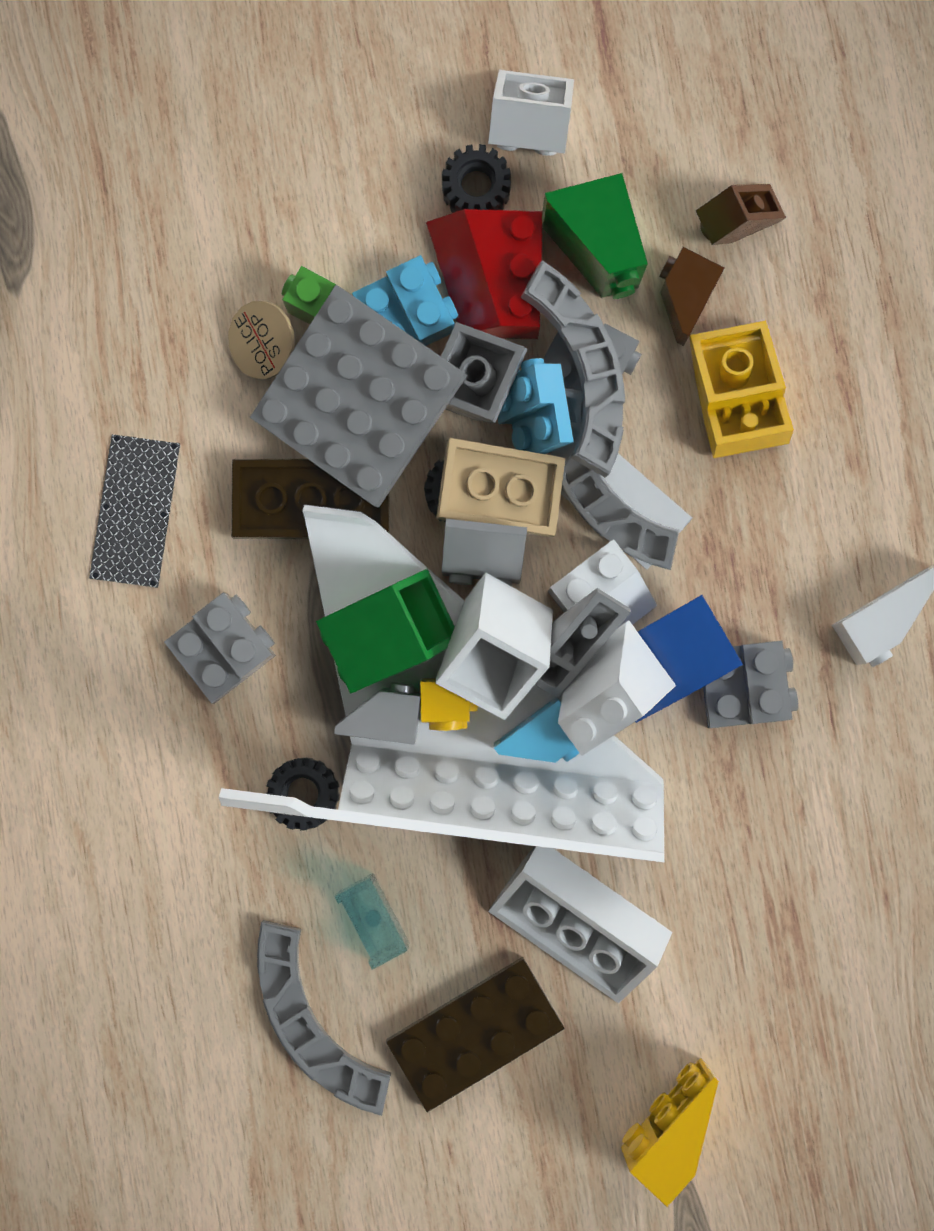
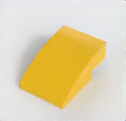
[689,320,794,459]

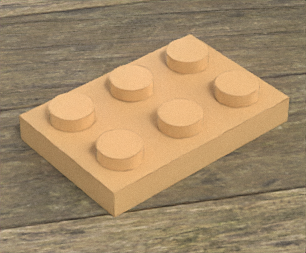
[436,438,565,537]

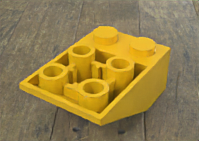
[621,1058,719,1207]

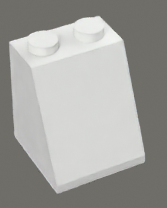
[435,573,553,720]
[558,621,676,756]

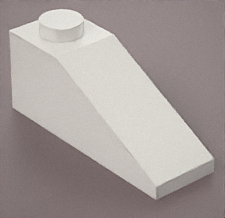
[832,565,934,667]

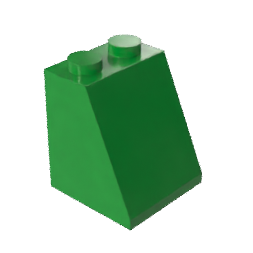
[542,173,648,299]
[316,568,455,694]

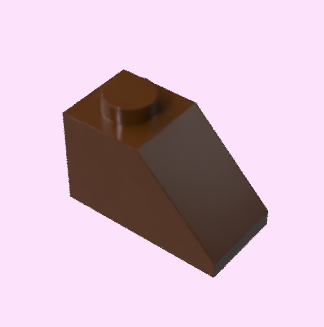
[696,184,786,245]
[659,247,725,346]

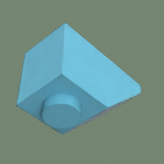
[494,697,579,763]

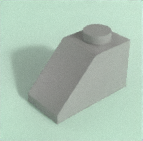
[334,682,421,745]

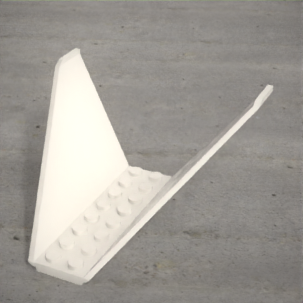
[219,505,664,862]

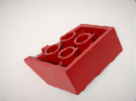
[426,209,543,339]

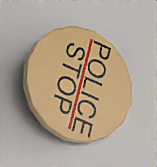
[228,301,294,379]

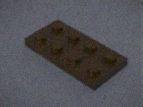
[231,459,390,539]
[386,957,565,1112]

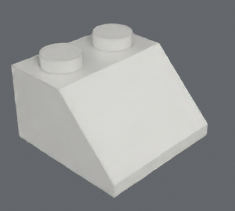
[488,70,574,156]
[548,539,657,628]

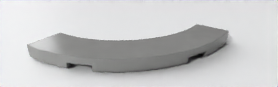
[521,260,625,478]
[550,387,679,570]
[257,920,391,1116]

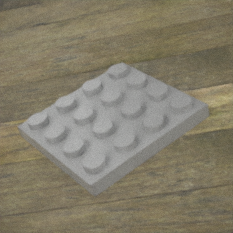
[250,285,468,507]

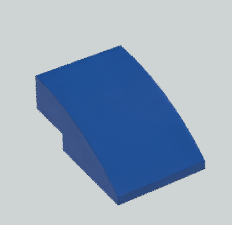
[635,595,743,723]

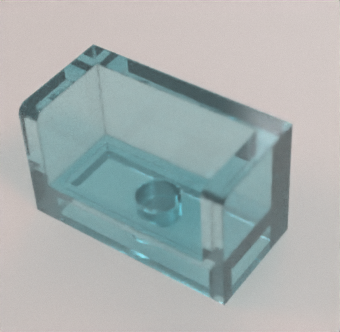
[334,873,410,969]

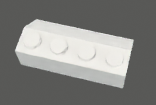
[488,846,672,1004]

